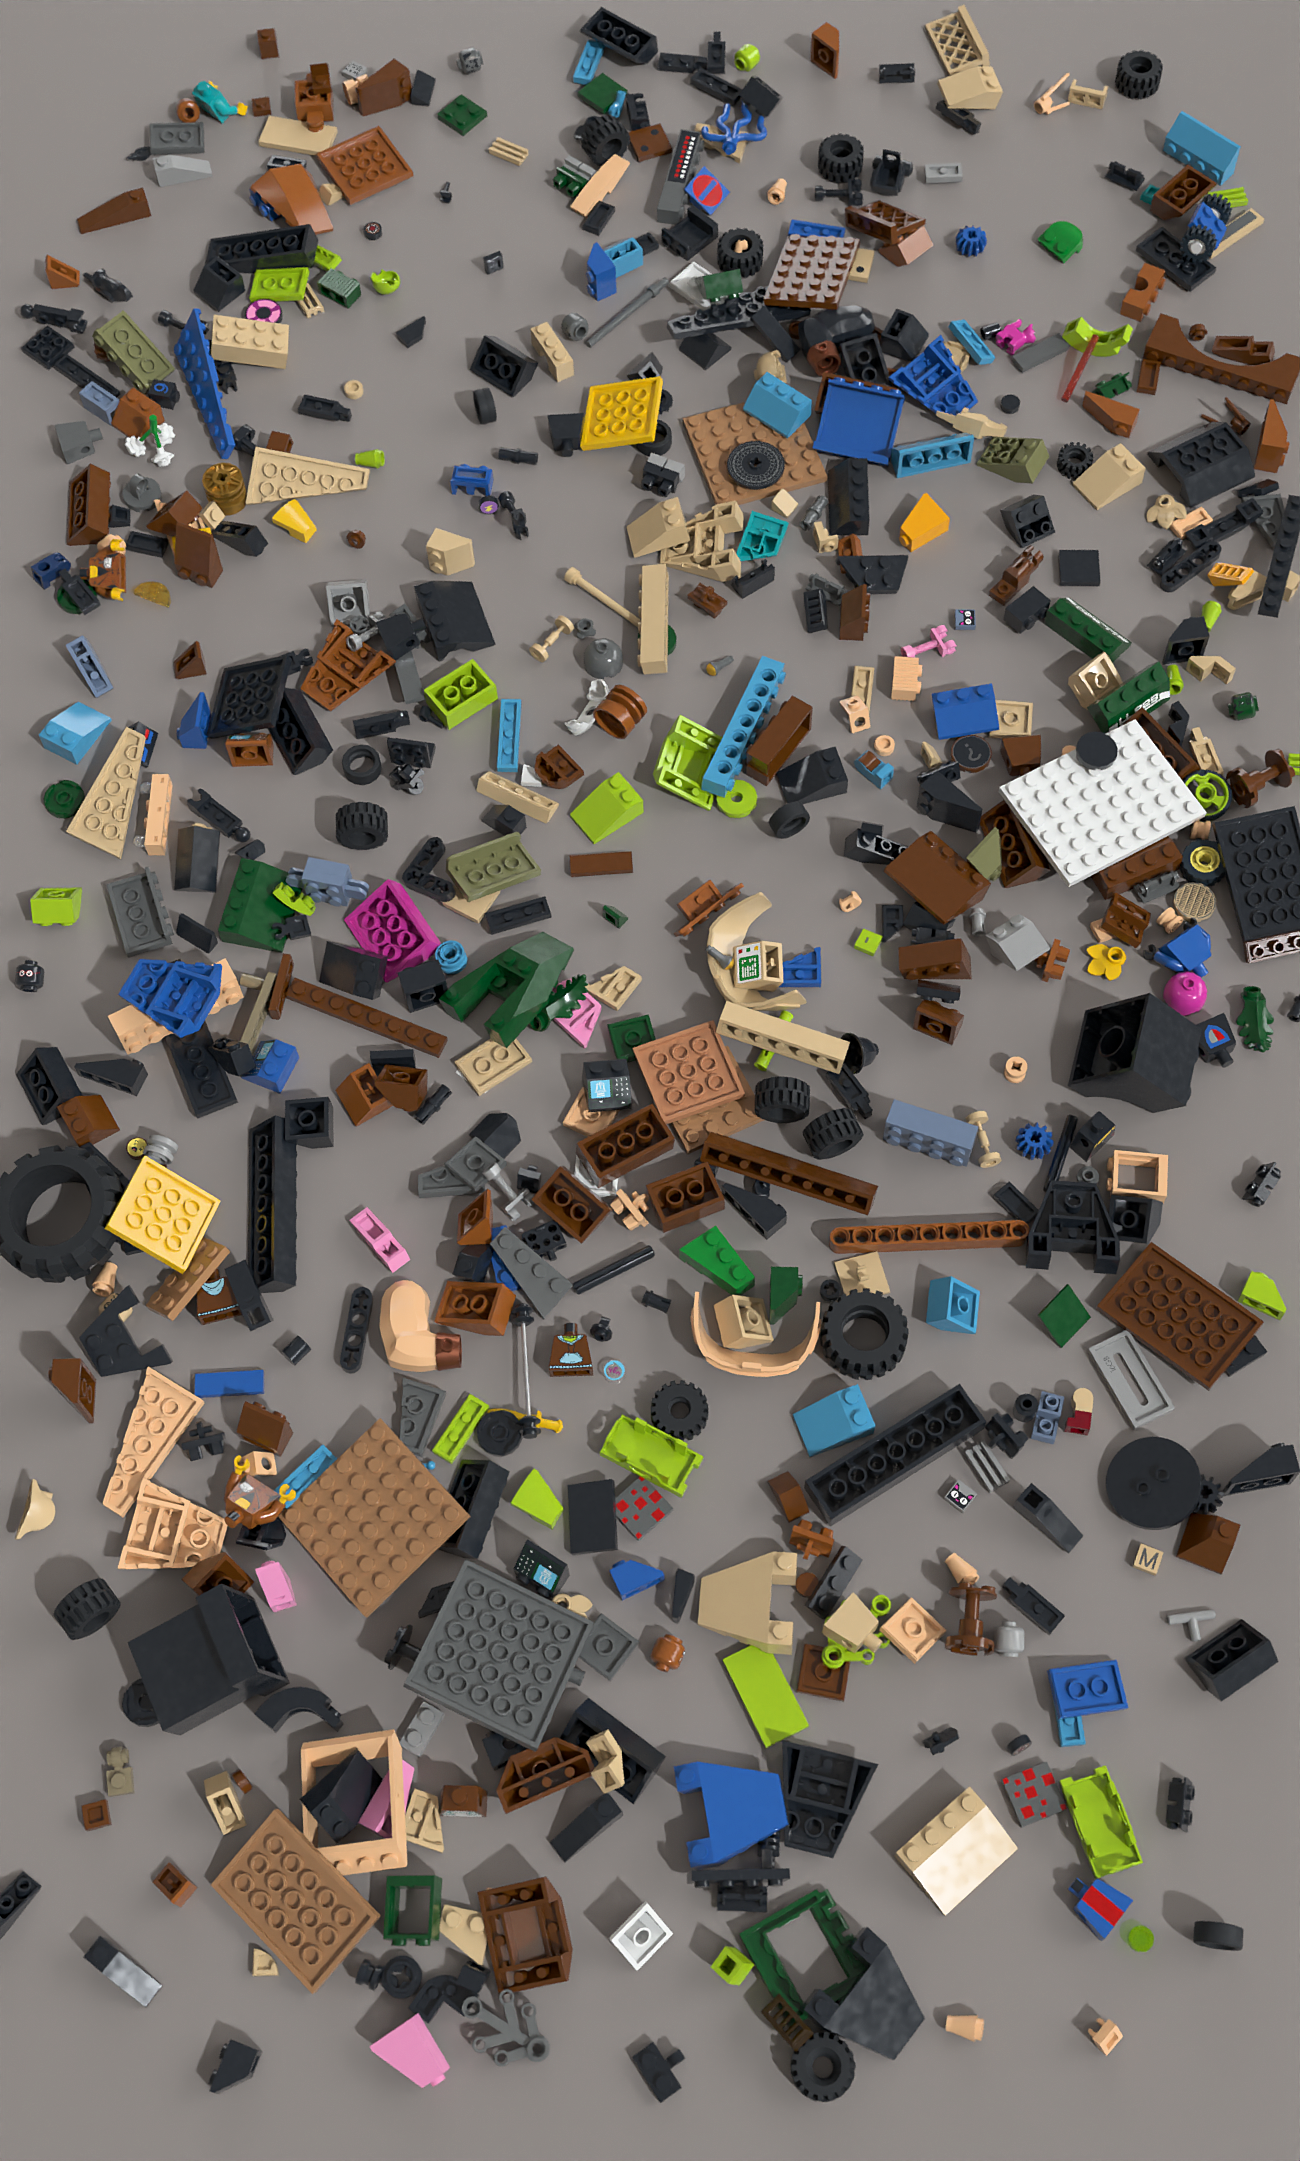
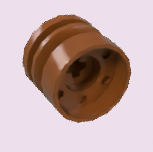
[593,685,647,739]

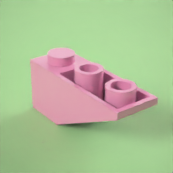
[255,1561,297,1612]
[358,1760,414,1839]

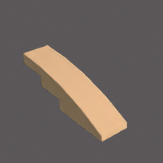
[570,154,630,218]

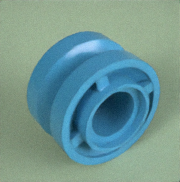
[435,940,468,974]

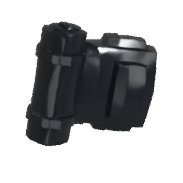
[870,149,913,196]

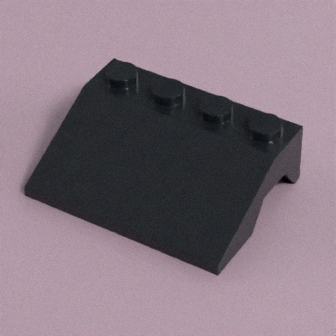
[414,581,495,662]

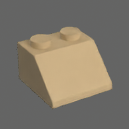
[426,528,475,576]
[714,1295,774,1349]

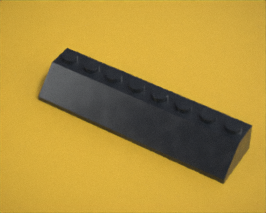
[248,1115,297,1293]

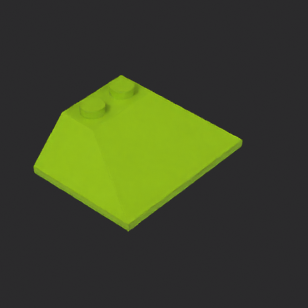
[653,715,722,811]

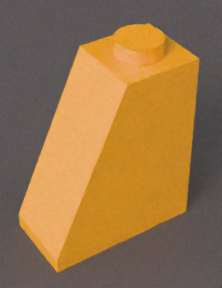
[899,493,950,552]

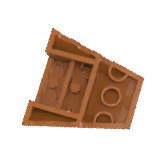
[250,164,333,234]
[300,619,396,712]

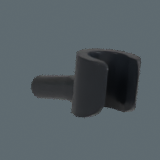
[440,182,452,203]
[419,706,444,729]

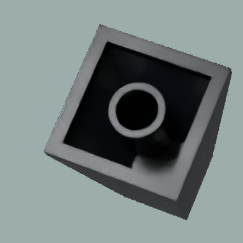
[1109,1195,1163,1244]

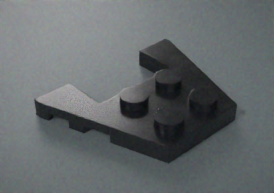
[79,1285,173,1377]

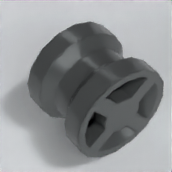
[350,616,370,635]

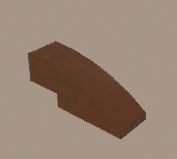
[1212,336,1275,365]

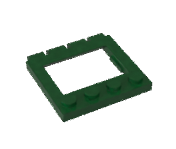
[739,1889,866,2029]

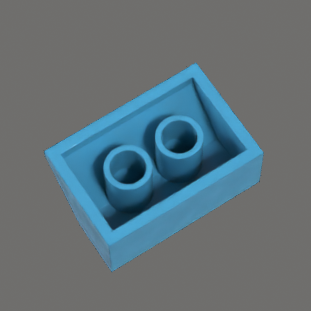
[743,372,812,439]

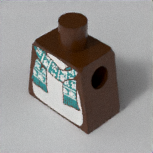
[440,1785,488,1817]

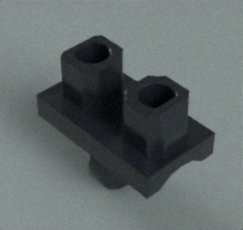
[389,764,425,795]
[985,1413,1028,1459]
[181,1421,226,1462]

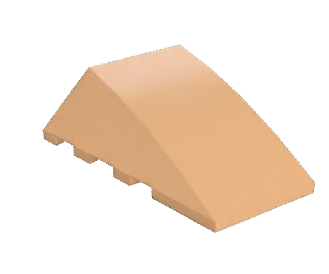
[117,1478,228,1569]

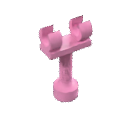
[901,625,957,657]

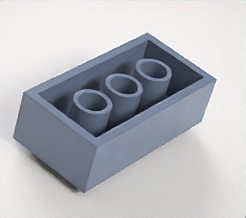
[883,1099,979,1167]

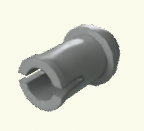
[969,908,986,937]

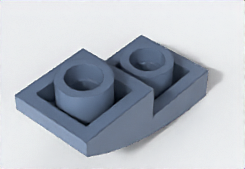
[1031,1391,1064,1444]

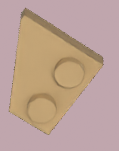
[585,966,642,1011]

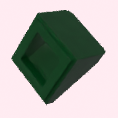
[603,905,628,929]

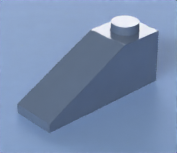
[66,635,114,698]

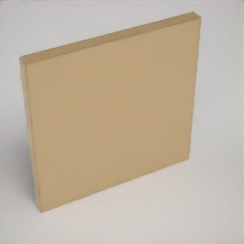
[834,1251,890,1296]

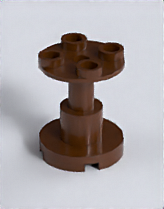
[1226,749,1295,808]
[945,1582,997,1656]

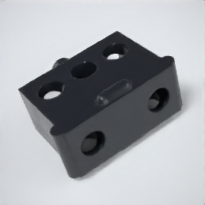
[522,1220,567,1262]

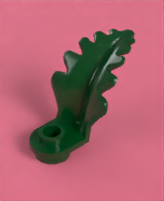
[529,974,588,1032]
[1236,986,1274,1053]

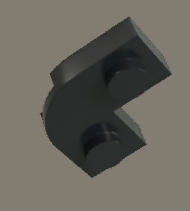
[408,1975,479,2024]

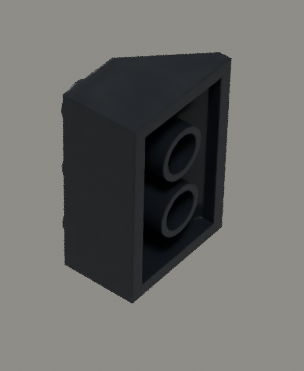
[470,335,538,397]
[16,1047,83,1125]
[1185,1619,1279,1702]

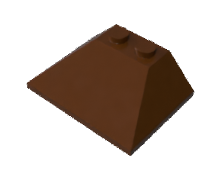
[477,1876,573,1995]

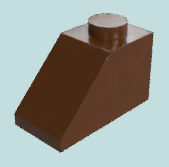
[257,28,279,59]

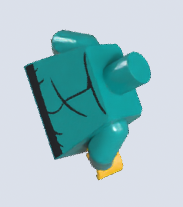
[192,81,248,124]

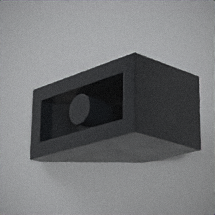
[481,805,527,836]
[453,1244,494,1283]

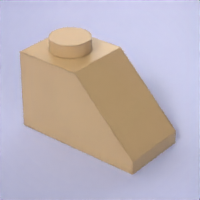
[204,1771,247,1835]

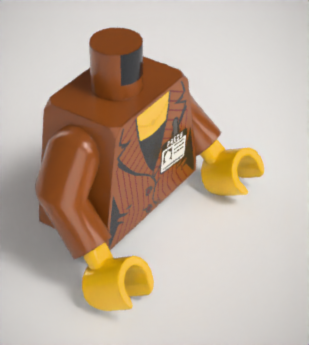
[79,539,126,601]
[224,1455,296,1529]

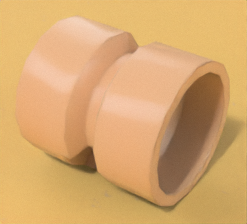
[342,74,368,105]

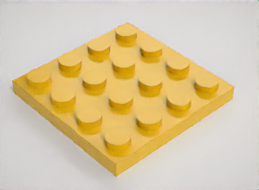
[580,376,663,451]
[104,1156,220,1274]

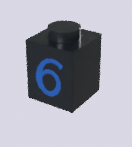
[148,379,180,410]

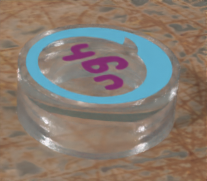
[603,1359,626,1384]

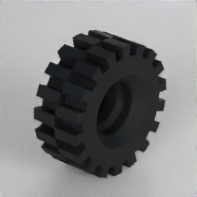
[651,1380,708,1441]
[790,2032,856,2102]

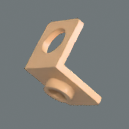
[840,695,870,733]
[234,1451,277,1477]

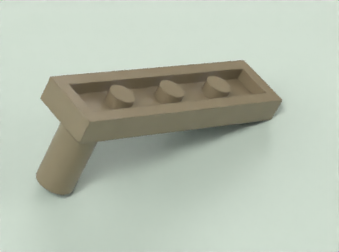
[240,972,277,1054]

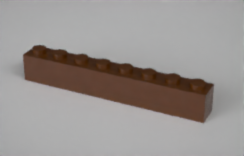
[700,1132,878,1216]

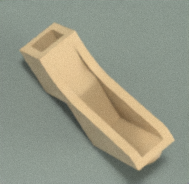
[1227,570,1300,610]

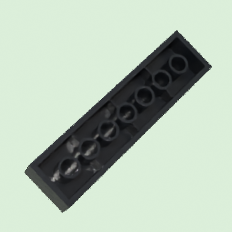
[804,1384,987,1527]

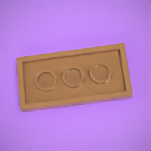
[145,1237,230,1321]

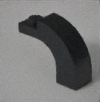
[254,1687,344,1733]

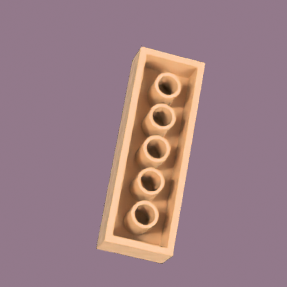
[108,958,244,1055]

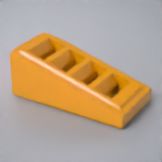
[1208,563,1254,586]

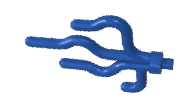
[701,102,767,155]

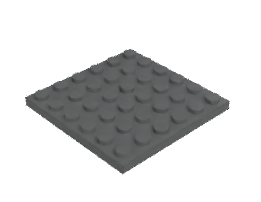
[403,1559,594,1752]

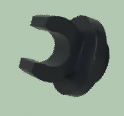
[590,1316,613,1342]

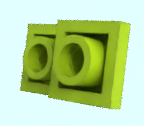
[273,882,316,916]

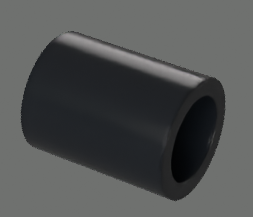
[980,322,1001,341]

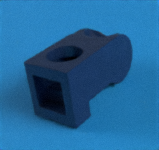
[31,552,71,590]

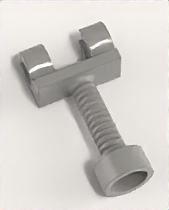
[346,612,386,651]
[482,1162,535,1221]

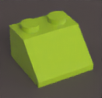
[30,887,82,926]

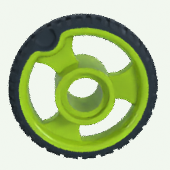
[1183,769,1232,822]

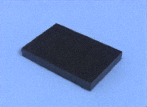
[568,1479,618,1555]

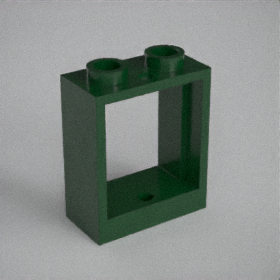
[383,1875,442,1946]

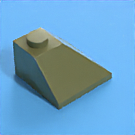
[966,827,1002,882]

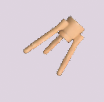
[1034,73,1070,115]

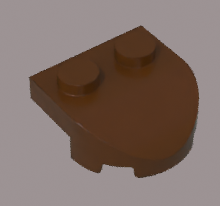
[534,744,584,789]

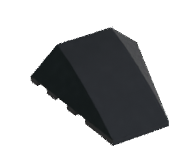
[782,1740,879,1858]

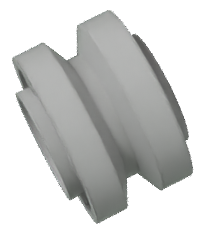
[143,1135,178,1165]

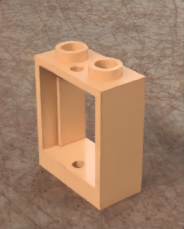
[1106,1150,1168,1204]

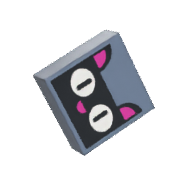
[955,609,976,630]

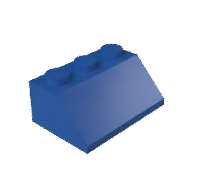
[932,683,1000,740]

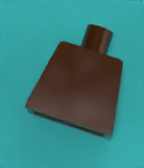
[1000,735,1041,777]

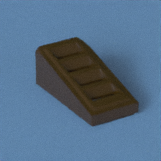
[761,1994,814,2052]

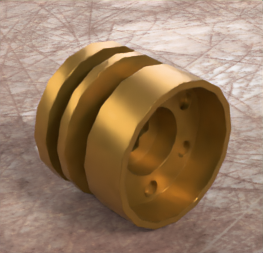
[202,463,247,516]

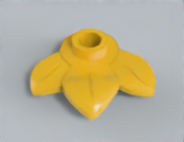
[1086,944,1126,981]

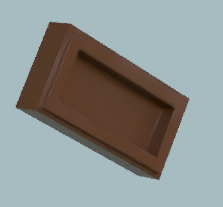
[1136,359,1161,395]

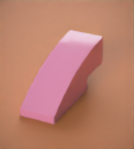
[350,1207,410,1273]

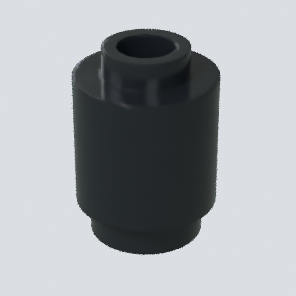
[1013,1394,1038,1422]

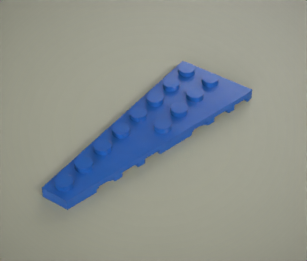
[174,308,235,459]

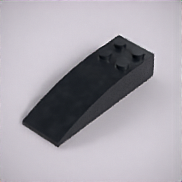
[205,224,319,273]

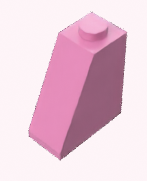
[370,2013,450,2088]

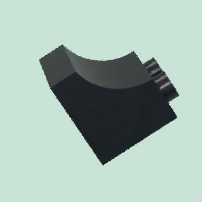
[1068,993,1202,1113]

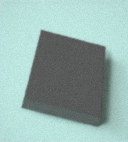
[150,122,205,154]

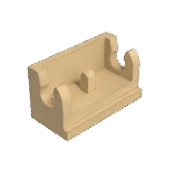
[1068,79,1108,109]

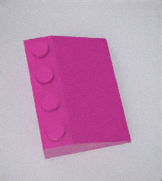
[344,879,441,983]

